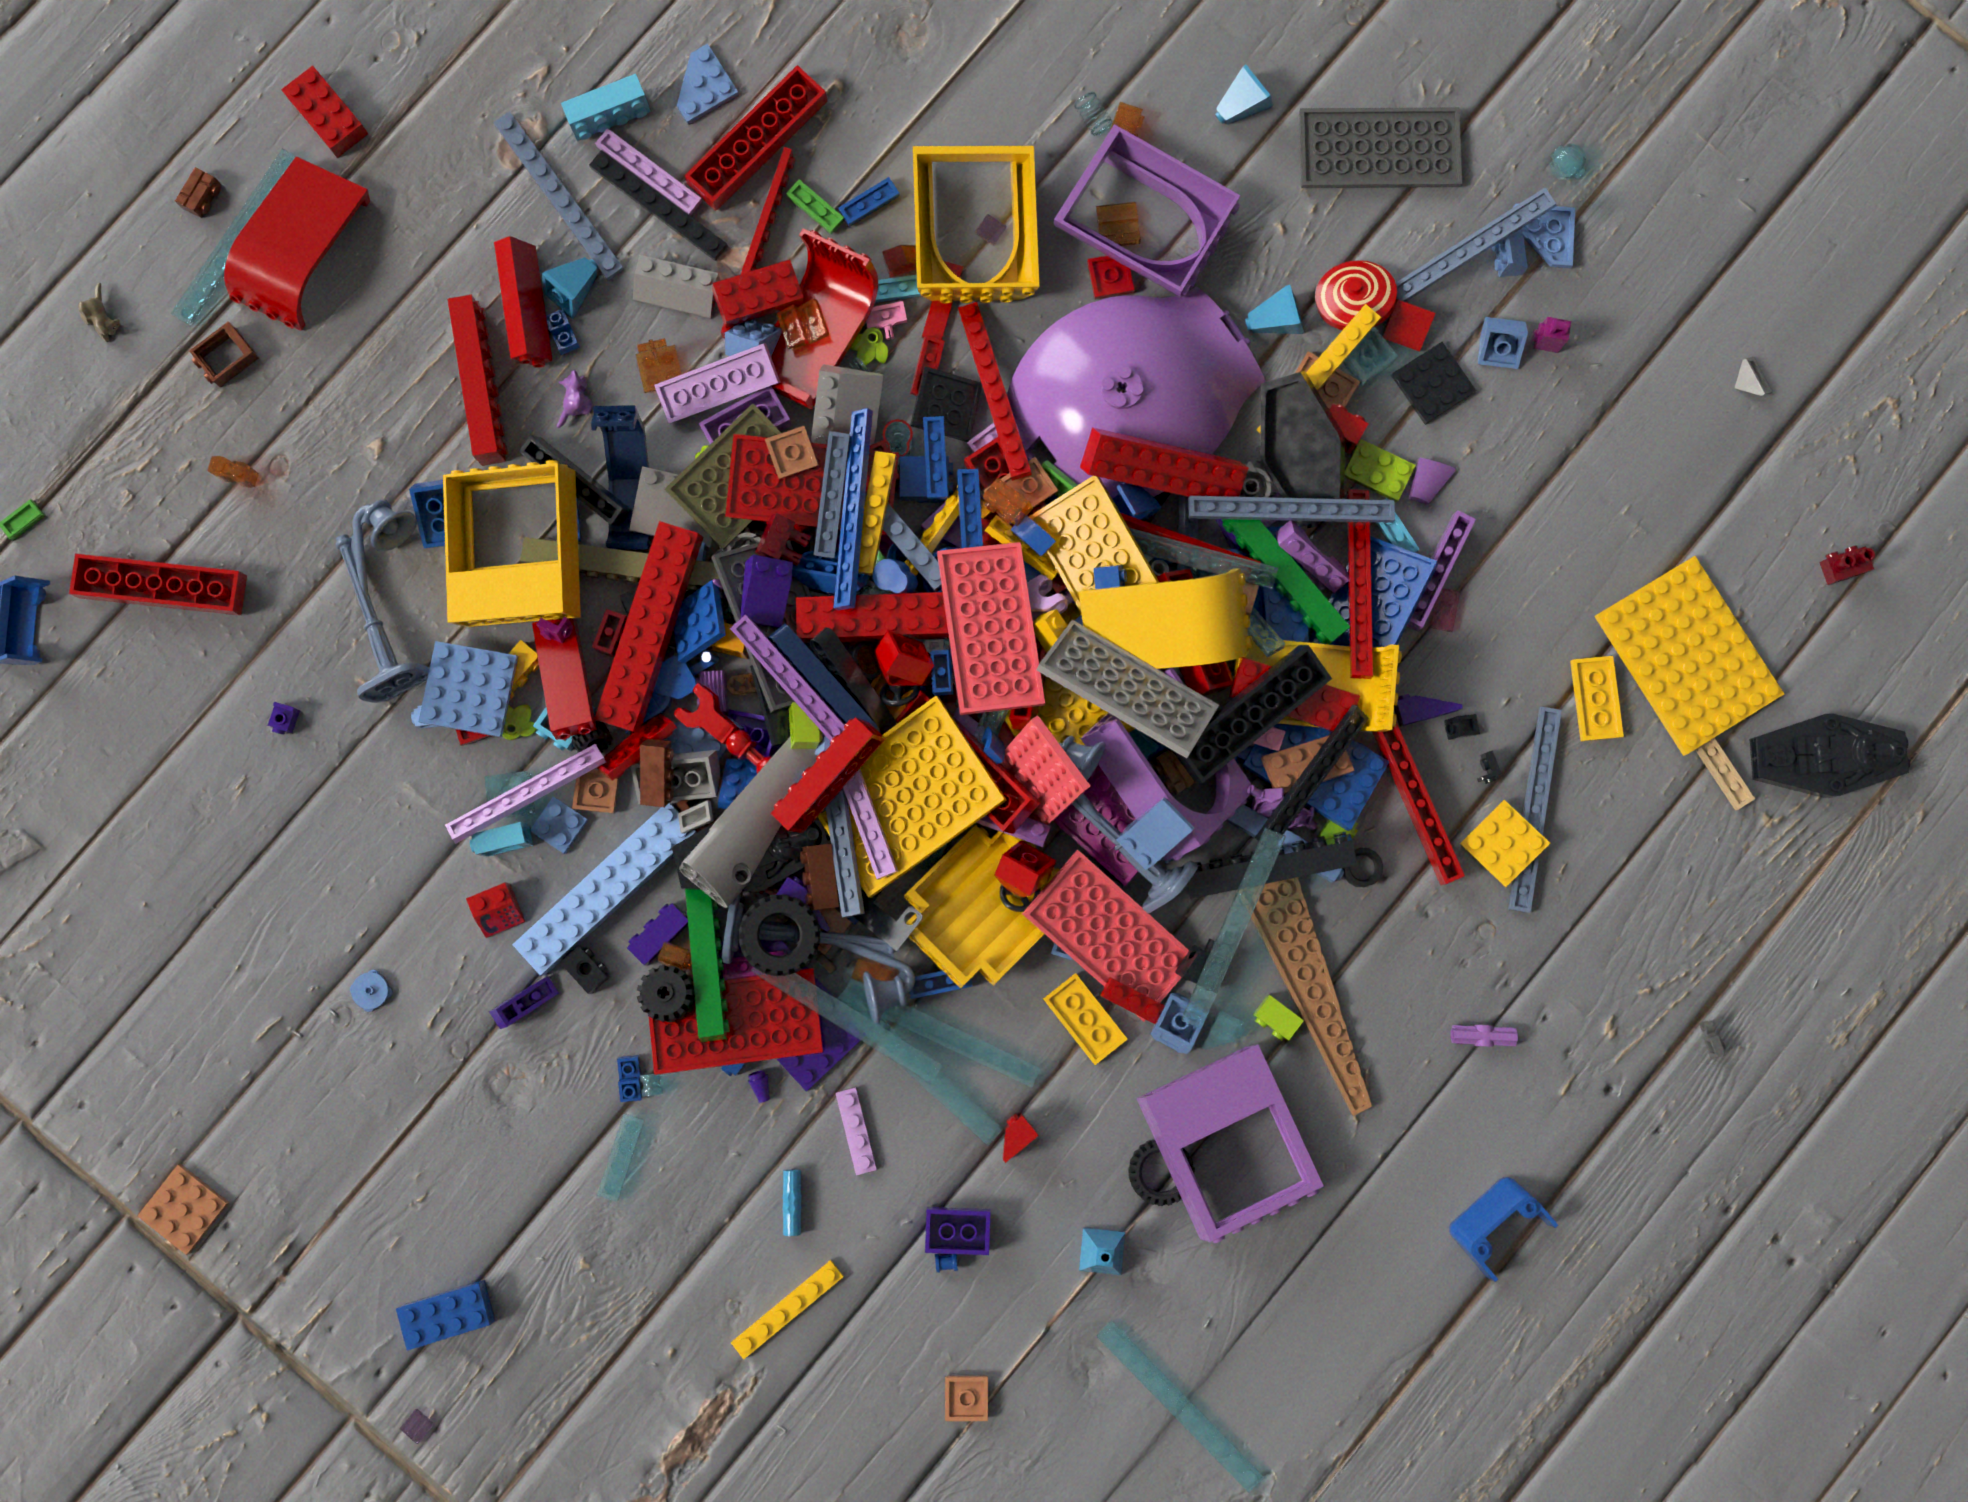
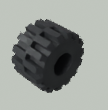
[637,965,695,1023]

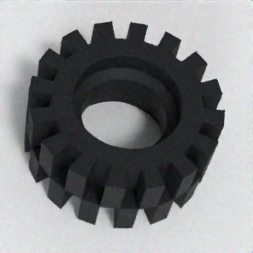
[571,721,613,753]

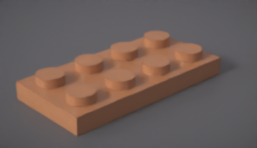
[1261,735,1354,795]

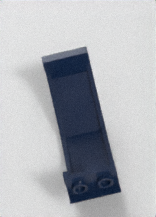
[591,405,650,550]

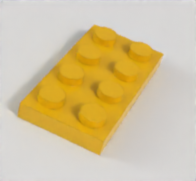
[1570,656,1624,742]
[1043,973,1127,1065]

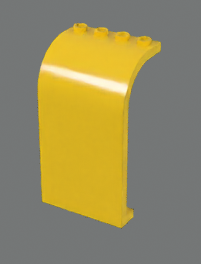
[1079,568,1253,669]
[1234,637,1402,732]

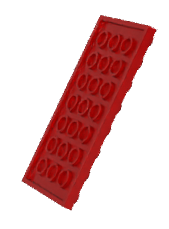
[725,434,899,535]
[649,968,824,1075]

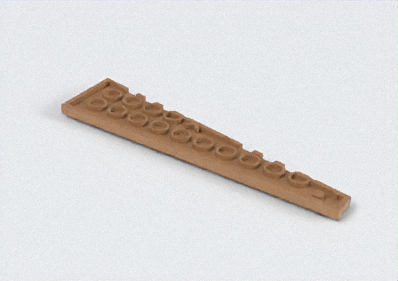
[1237,877,1372,1116]

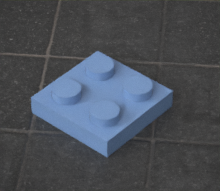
[530,796,588,854]

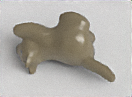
[78,283,121,342]

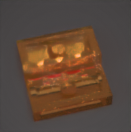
[1096,202,1141,246]
[777,298,829,349]

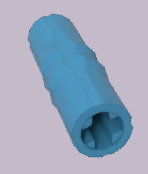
[782,1169,802,1236]

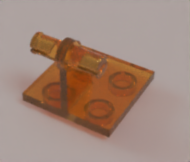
[636,338,682,393]

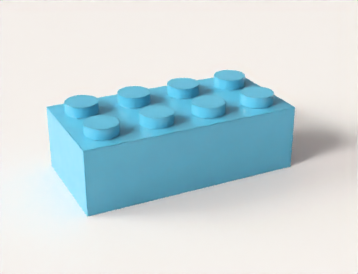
[561,74,651,141]

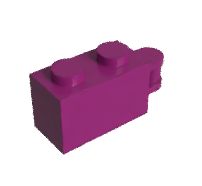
[1532,317,1572,353]

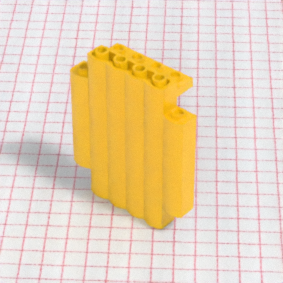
[904,825,1060,988]

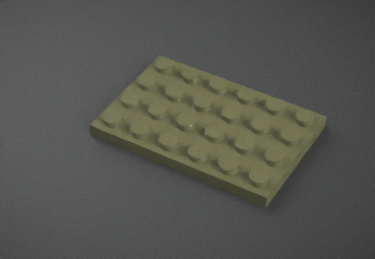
[664,404,781,549]

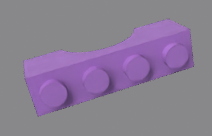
[1276,521,1349,593]

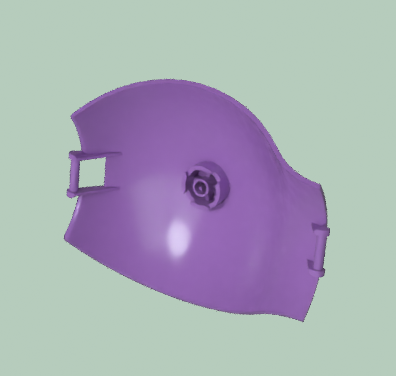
[1007,287,1266,498]

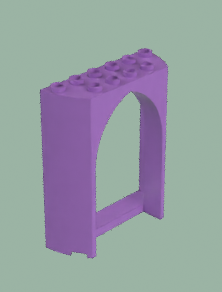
[1054,124,1240,298]
[1080,667,1251,861]

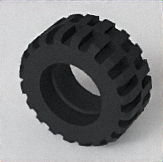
[739,894,821,976]

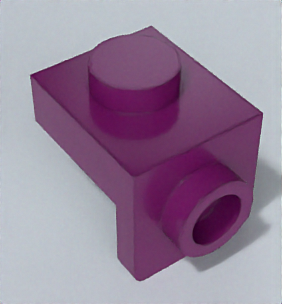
[536,617,573,643]

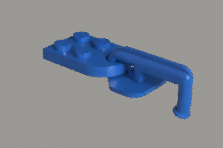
[623,651,719,734]

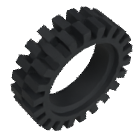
[1128,1140,1195,1206]

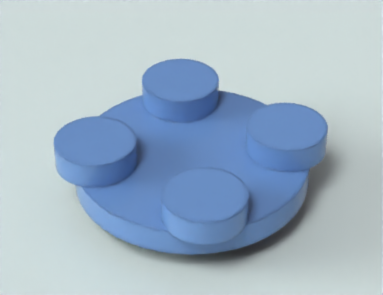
[350,970,393,1012]

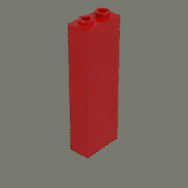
[494,236,553,368]
[532,618,597,740]

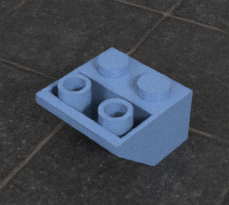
[1492,229,1528,277]
[725,319,782,356]

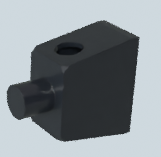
[1175,938,1225,992]

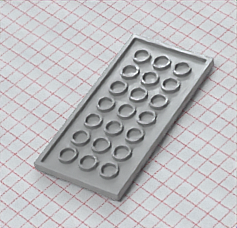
[1036,620,1219,758]

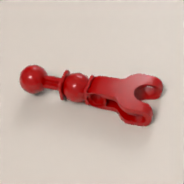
[674,683,773,774]

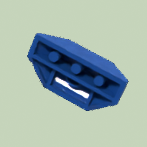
[792,550,870,594]

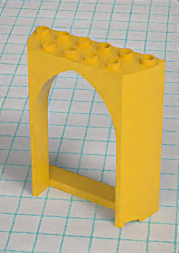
[913,146,1039,303]

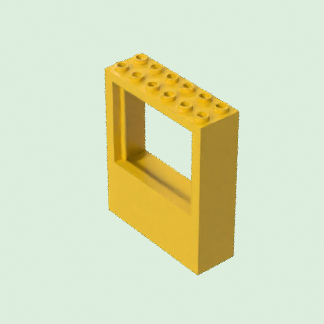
[443,460,581,627]

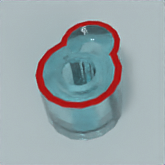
[882,419,914,463]

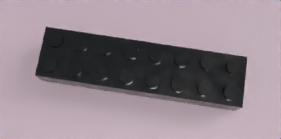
[1171,645,1332,783]
[1187,832,1358,899]

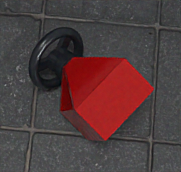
[875,630,934,706]
[994,840,1056,912]

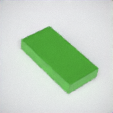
[0,499,46,541]

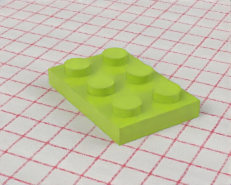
[1344,439,1416,502]

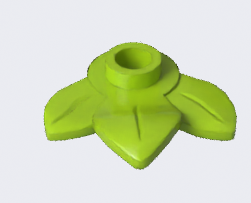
[850,327,888,366]
[502,705,537,740]

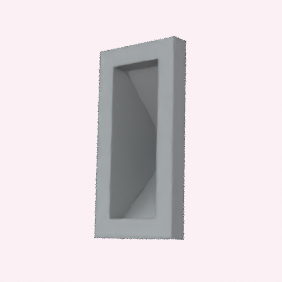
[1735,357,1772,396]
[678,800,713,834]

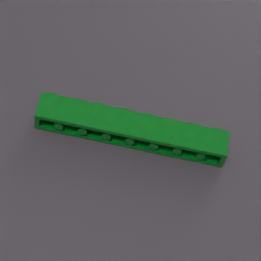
[1222,519,1350,645]
[685,889,730,1042]

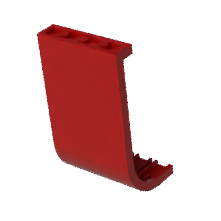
[224,156,370,331]
[771,228,878,410]

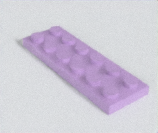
[654,343,780,424]

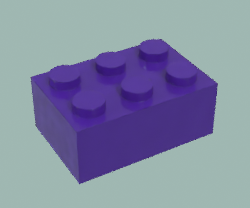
[925,1207,991,1255]

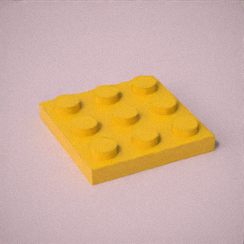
[1460,800,1551,888]

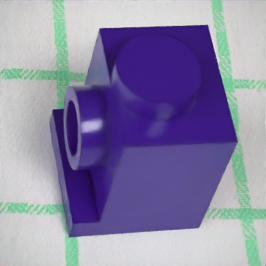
[267,702,300,735]

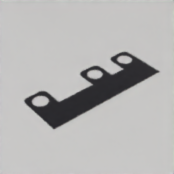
[836,881,923,951]

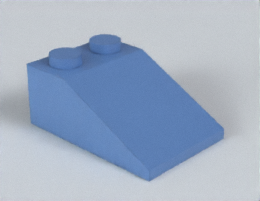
[1116,797,1194,870]

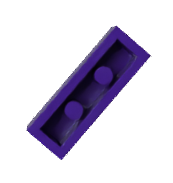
[627,903,688,966]

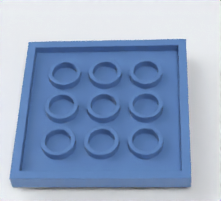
[418,641,518,737]

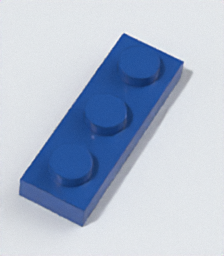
[838,177,900,227]

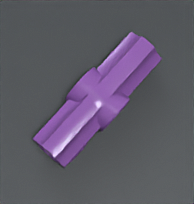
[1450,1025,1518,1047]

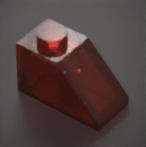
[882,245,917,278]

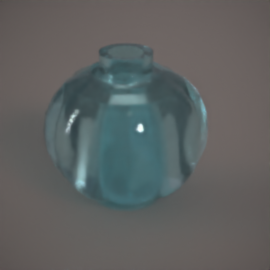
[1549,143,1586,180]

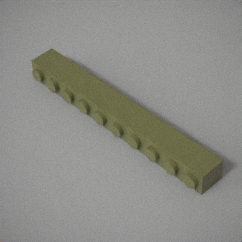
[520,537,724,592]

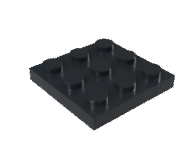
[1391,342,1477,424]
[910,366,982,442]

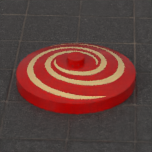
[1315,260,1397,330]

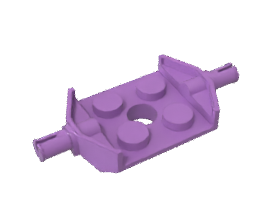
[1247,785,1317,830]

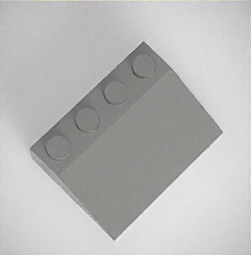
[811,364,884,447]
[629,466,712,548]

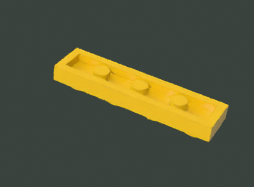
[985,515,1058,581]

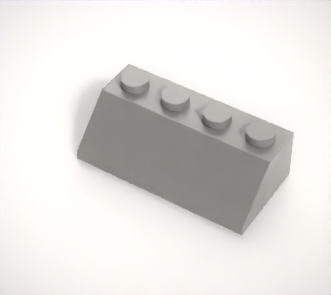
[633,255,721,319]
[631,750,720,804]

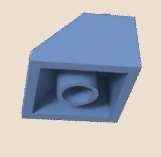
[1478,317,1528,369]

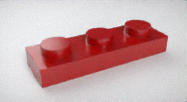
[910,335,945,396]
[1100,977,1165,1024]

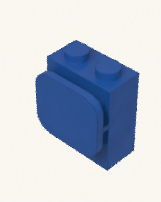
[900,456,953,503]

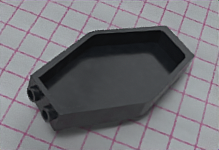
[1260,371,1345,529]
[1749,714,1910,798]
[672,817,831,893]

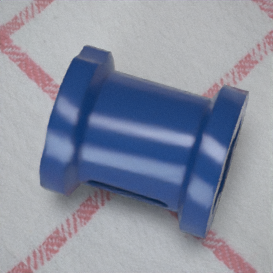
[935,1254,958,1273]

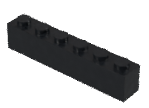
[519,435,632,526]

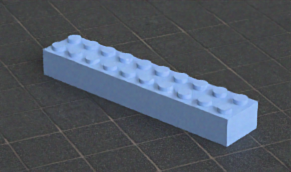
[512,803,697,976]

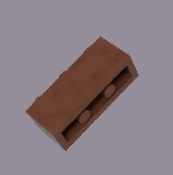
[640,739,674,807]
[800,844,839,910]

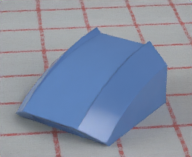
[1150,993,1208,1054]

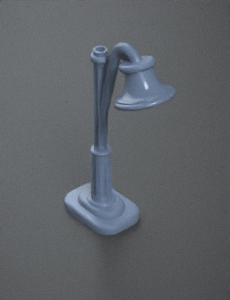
[335,500,429,703]
[1059,736,1198,914]
[722,894,915,1024]

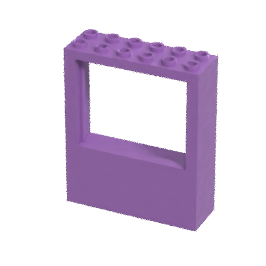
[1136,1044,1324,1243]

